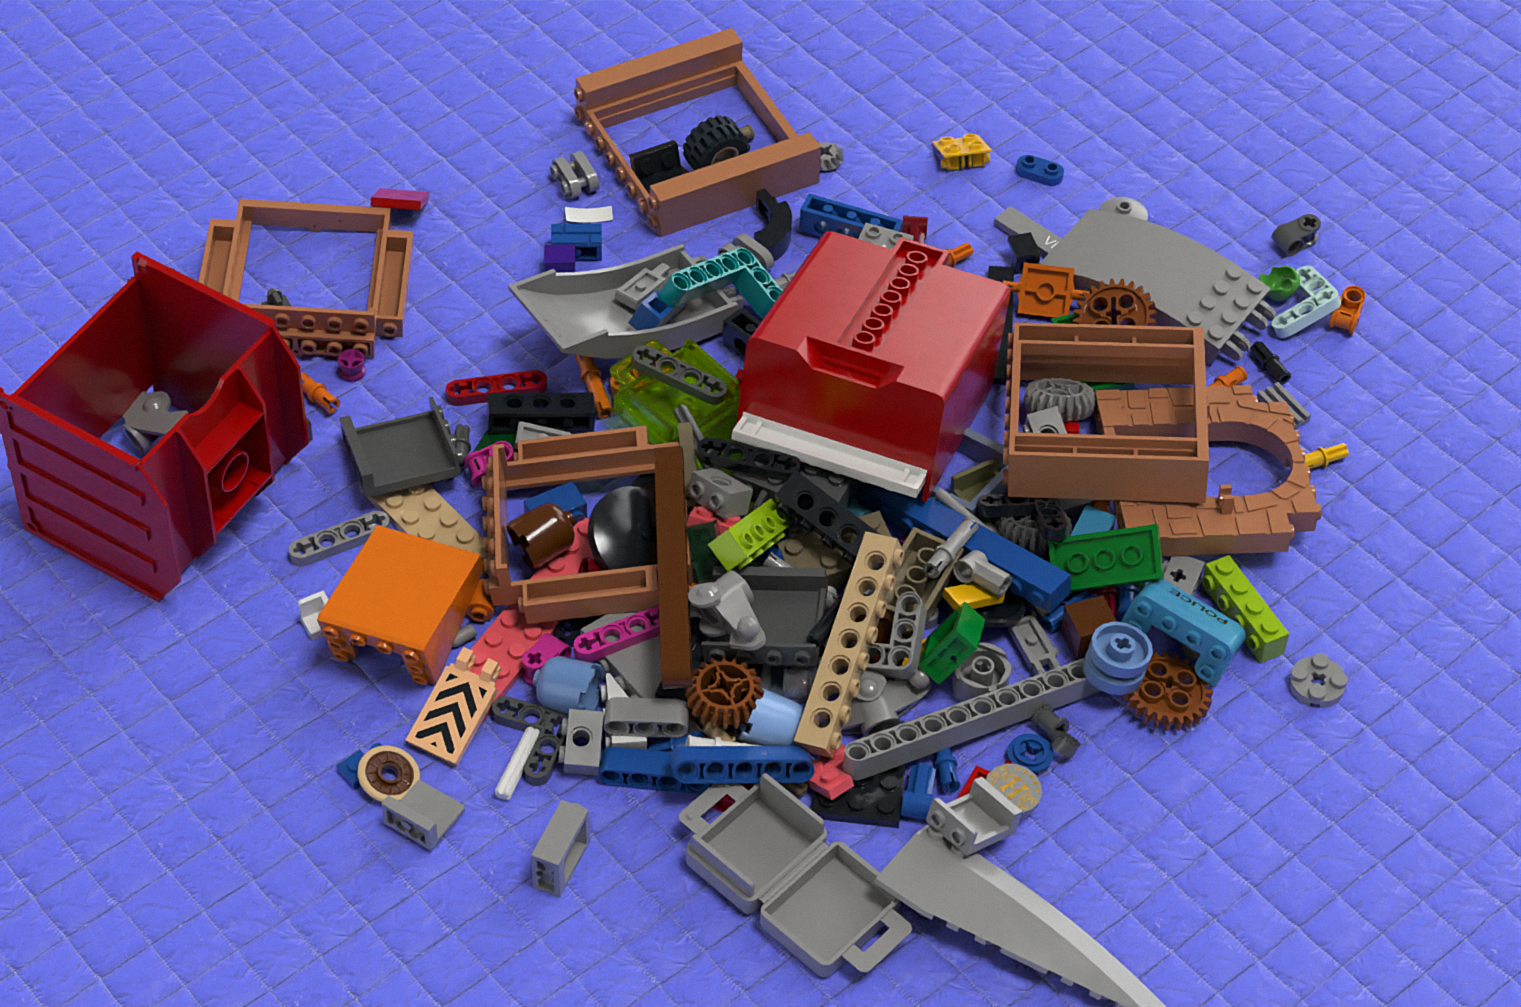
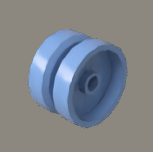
[1083,621,1153,695]

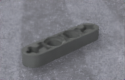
[631,345,727,405]

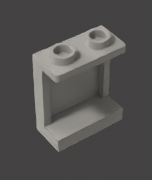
[926,777,1023,856]

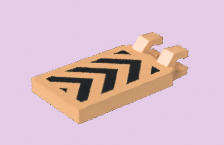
[405,647,502,766]

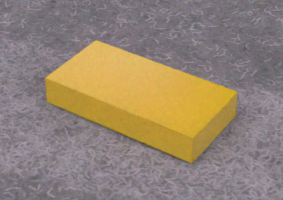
[942,582,1005,610]

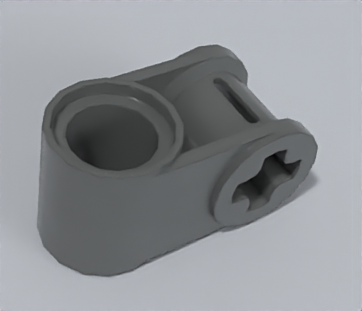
[1271,214,1321,256]

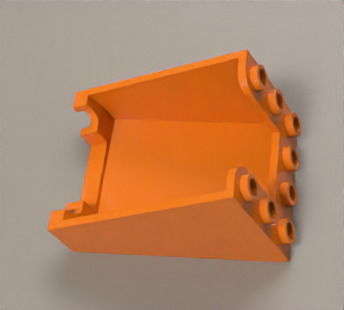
[317,525,484,685]

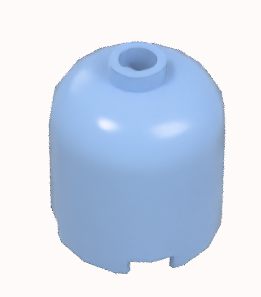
[737,688,804,746]

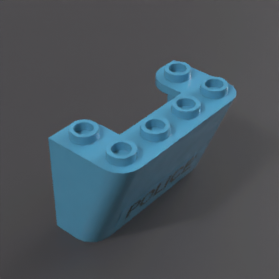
[1121,580,1246,687]

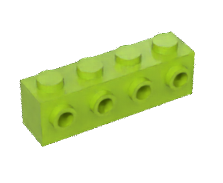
[708,499,791,571]
[1201,555,1289,663]

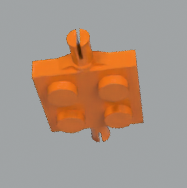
[1003,262,1090,318]

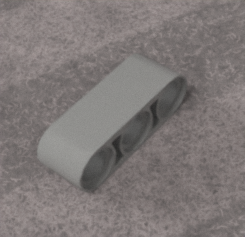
[604,697,689,738]

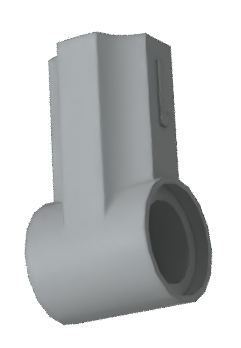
[953,550,1012,597]

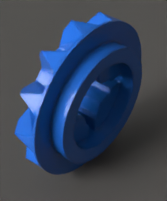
[1008,734,1054,774]

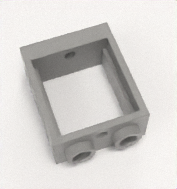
[531,800,590,898]

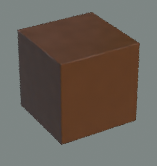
[1060,595,1117,661]

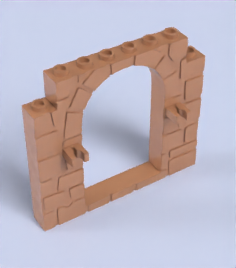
[1093,385,1322,556]

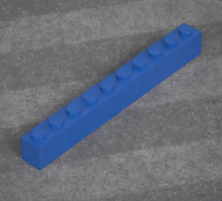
[854,482,1071,613]

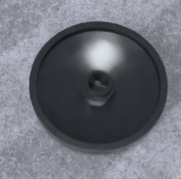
[588,486,658,571]

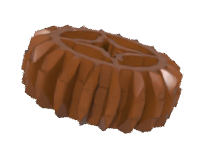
[685,656,764,730]

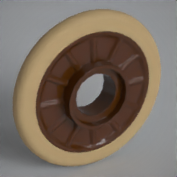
[357,745,420,802]

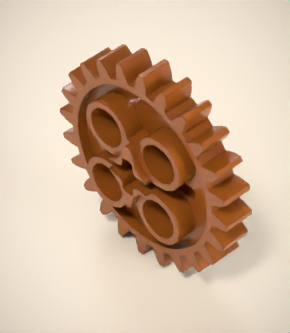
[1073,278,1158,326]
[1122,651,1213,731]

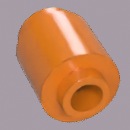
[466,579,495,622]

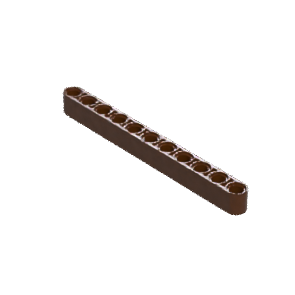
[654,446,693,689]

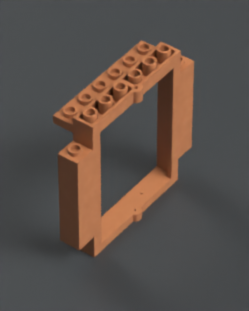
[199,199,414,358]
[482,426,693,624]

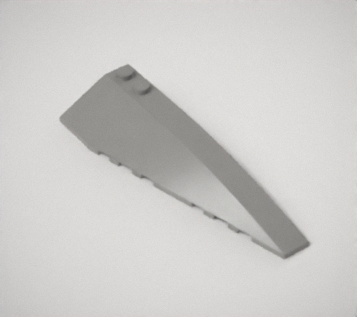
[874,824,1166,1007]

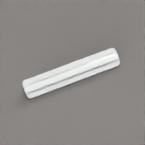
[495,727,540,801]

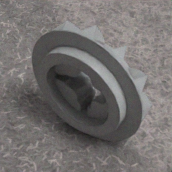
[817,140,844,171]

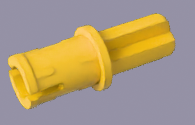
[1304,443,1349,470]

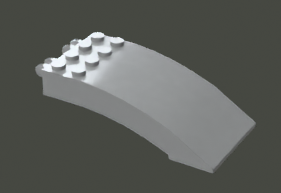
[1040,208,1277,366]
[508,244,745,359]

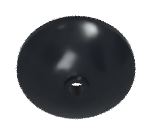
[945,576,1027,628]

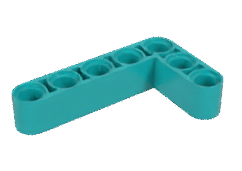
[659,247,783,318]

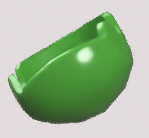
[1259,265,1300,301]

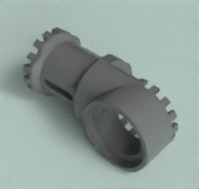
[1032,704,1081,758]

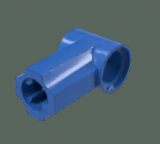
[901,762,936,820]

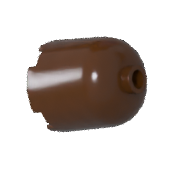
[506,503,576,571]

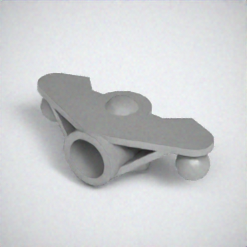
[122,390,189,455]
[688,570,766,651]
[819,667,932,737]

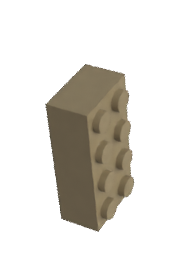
[776,511,892,591]
[886,527,964,639]

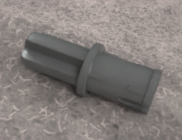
[454,424,471,470]

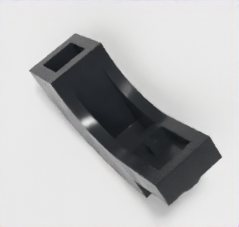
[754,188,792,262]

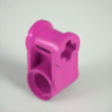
[463,441,514,487]
[522,633,572,686]

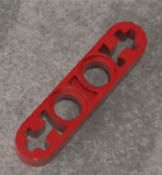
[445,370,547,406]

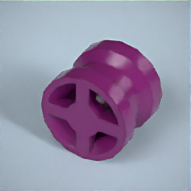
[338,349,366,382]

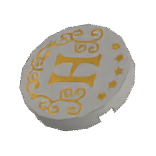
[986,764,1042,818]

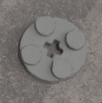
[1289,653,1348,708]

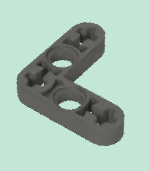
[492,696,568,786]

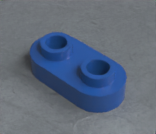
[1016,155,1064,186]

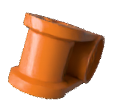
[1328,286,1366,335]

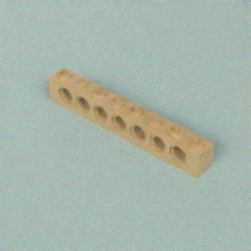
[794,531,904,758]

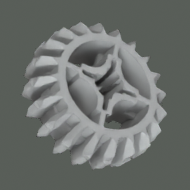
[1024,377,1096,423]

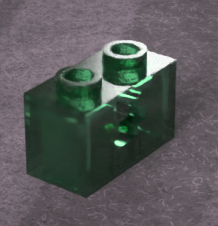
[686,519,723,582]

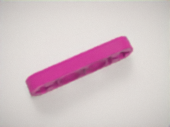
[573,605,660,662]

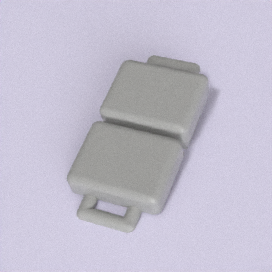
[679,773,912,977]

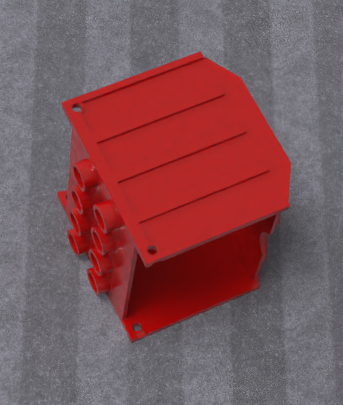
[0,251,309,603]

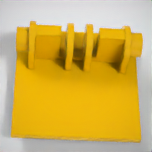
[932,134,992,170]

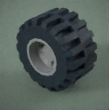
[683,115,750,171]

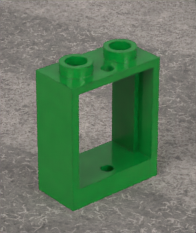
[918,602,985,684]

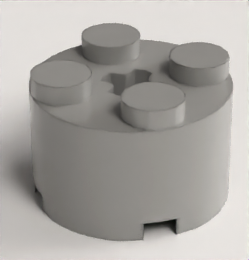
[952,643,1011,702]

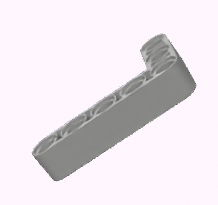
[788,591,927,679]

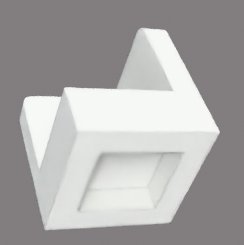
[298,591,329,641]

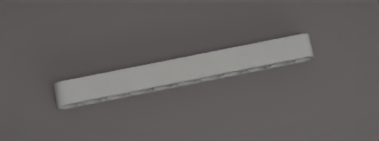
[842,658,1102,780]

